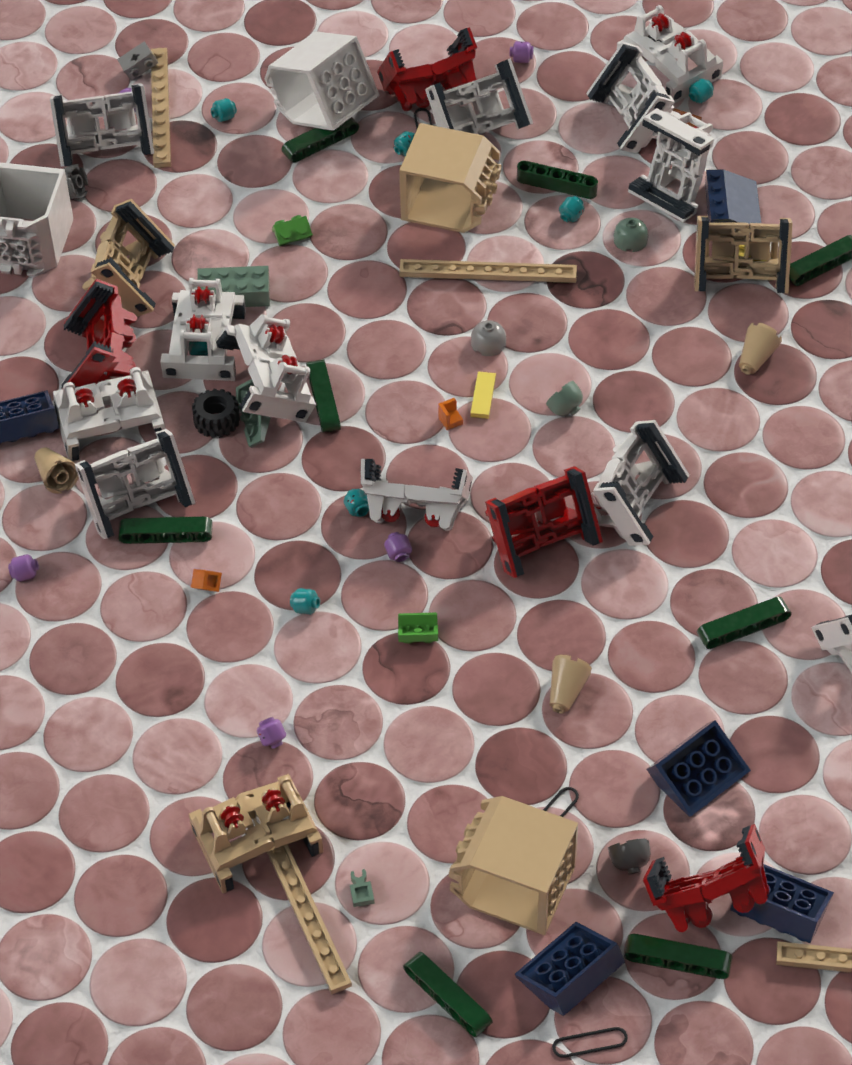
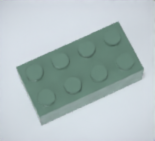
[197,266,270,307]

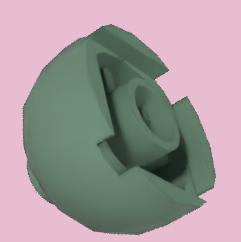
[613,217,648,252]
[546,381,583,416]

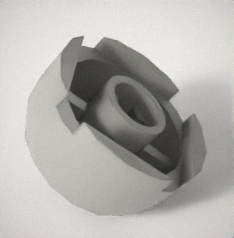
[471,320,506,356]

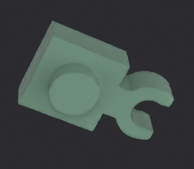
[350,869,375,907]

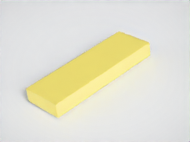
[471,372,496,419]

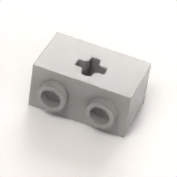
[117,41,158,81]

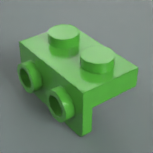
[272,215,313,246]
[398,612,438,643]

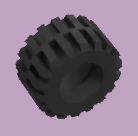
[192,389,240,438]

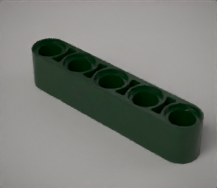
[281,117,359,163]
[517,161,598,199]
[789,235,852,286]
[306,359,341,433]
[118,516,213,544]
[697,596,792,649]
[624,934,732,979]
[403,951,493,1037]

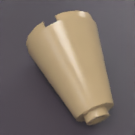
[739,323,782,375]
[34,447,79,494]
[550,655,592,713]

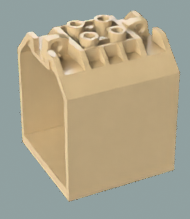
[399,123,501,233]
[449,796,578,935]

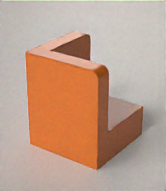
[438,398,463,430]
[191,569,222,592]

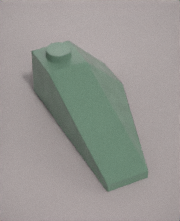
[236,379,271,448]

